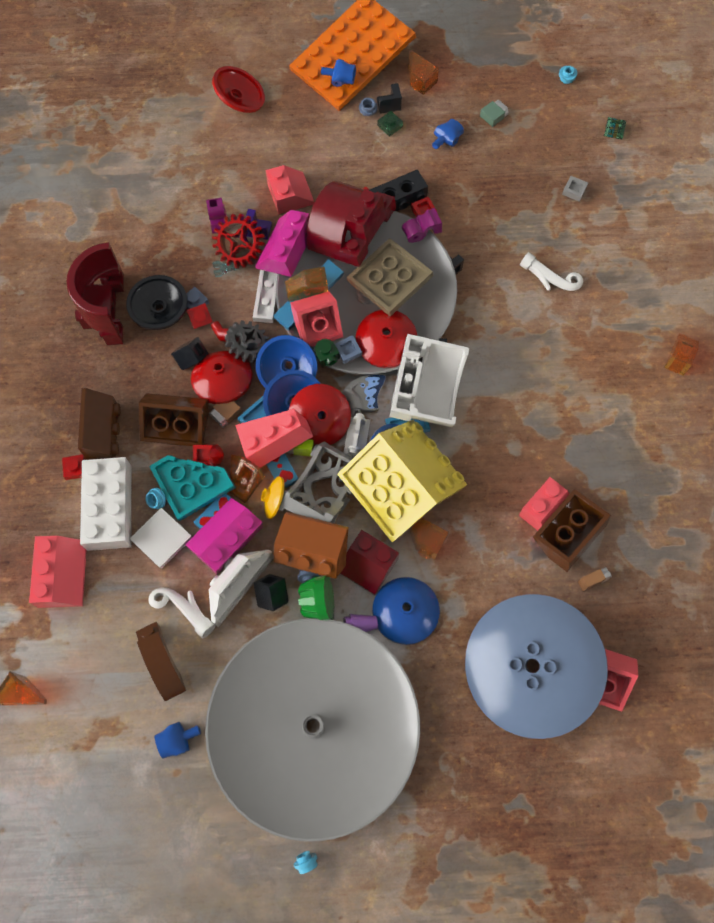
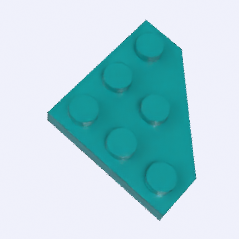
[149,455,236,521]

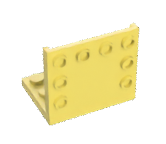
[338,420,467,542]

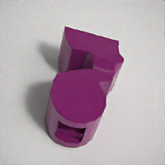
[206,197,229,234]
[402,208,442,243]

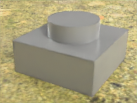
[562,176,588,202]

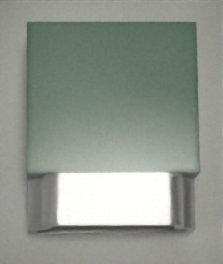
[480,100,509,127]

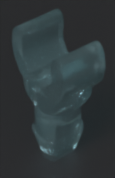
[212,261,239,277]

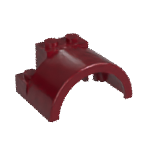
[306,181,396,267]
[66,242,124,345]

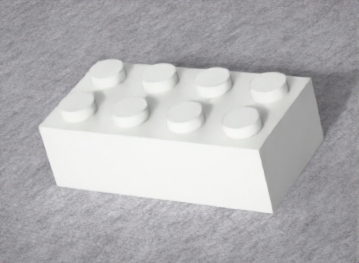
[80,457,132,551]

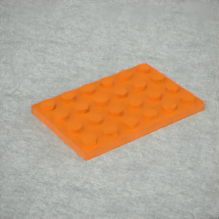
[289,0,416,111]

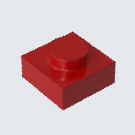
[411,196,437,217]
[186,303,213,329]
[62,454,86,480]

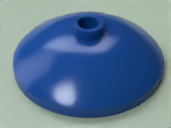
[256,335,318,389]
[263,370,324,419]
[372,577,440,645]

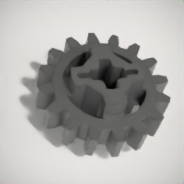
[225,320,269,363]

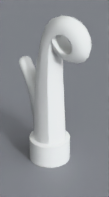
[520,252,583,291]
[149,587,215,638]

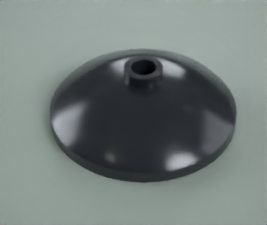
[126,275,188,330]

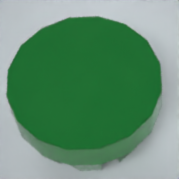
[298,575,335,620]

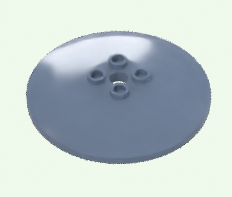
[465,594,608,739]

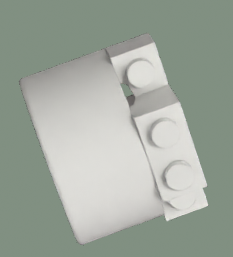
[389,334,469,427]

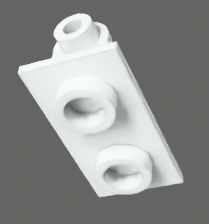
[344,413,370,458]

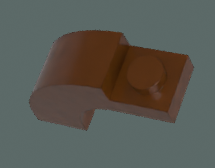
[136,621,186,701]

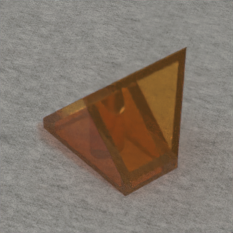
[229,455,265,503]
[0,671,47,706]

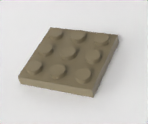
[347,238,433,316]

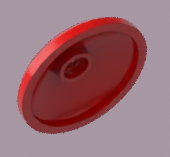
[212,66,265,113]
[356,310,417,368]
[191,351,253,404]
[288,384,351,446]

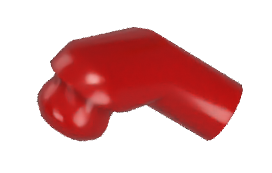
[211,321,228,342]

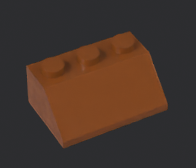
[274,512,349,579]

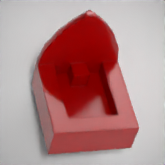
[193,444,224,466]

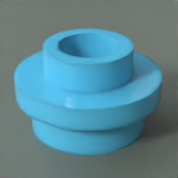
[559,66,577,84]
[145,488,166,509]
[293,851,318,874]

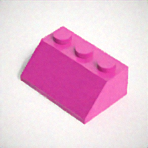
[255,210,310,277]
[185,498,263,575]

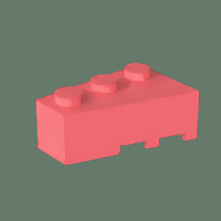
[235,409,313,468]

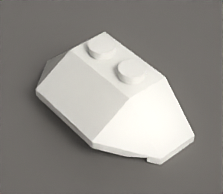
[209,550,274,627]

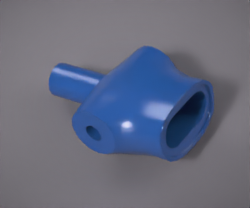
[321,59,356,87]
[432,119,464,149]
[154,722,201,759]

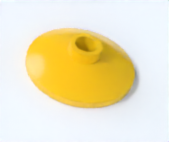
[261,476,284,519]

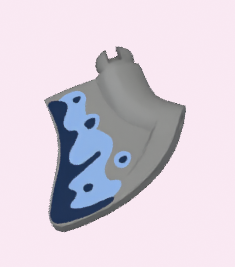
[342,374,386,417]

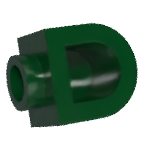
[315,339,340,367]

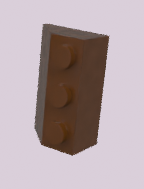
[78,388,121,460]
[139,393,208,446]
[533,489,611,572]

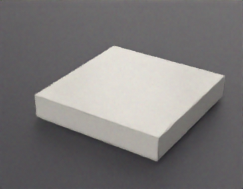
[130,508,192,569]

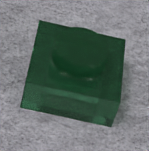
[377,111,403,137]

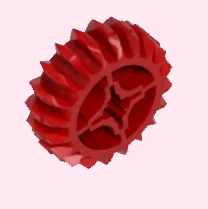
[212,213,266,268]

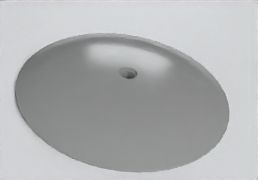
[276,211,457,375]
[205,618,420,841]

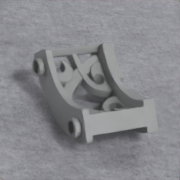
[279,442,353,524]

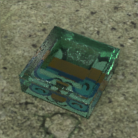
[604,117,626,140]

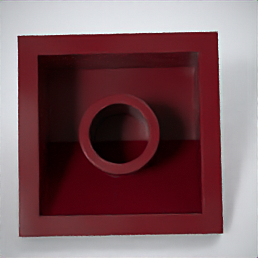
[340,529,399,596]

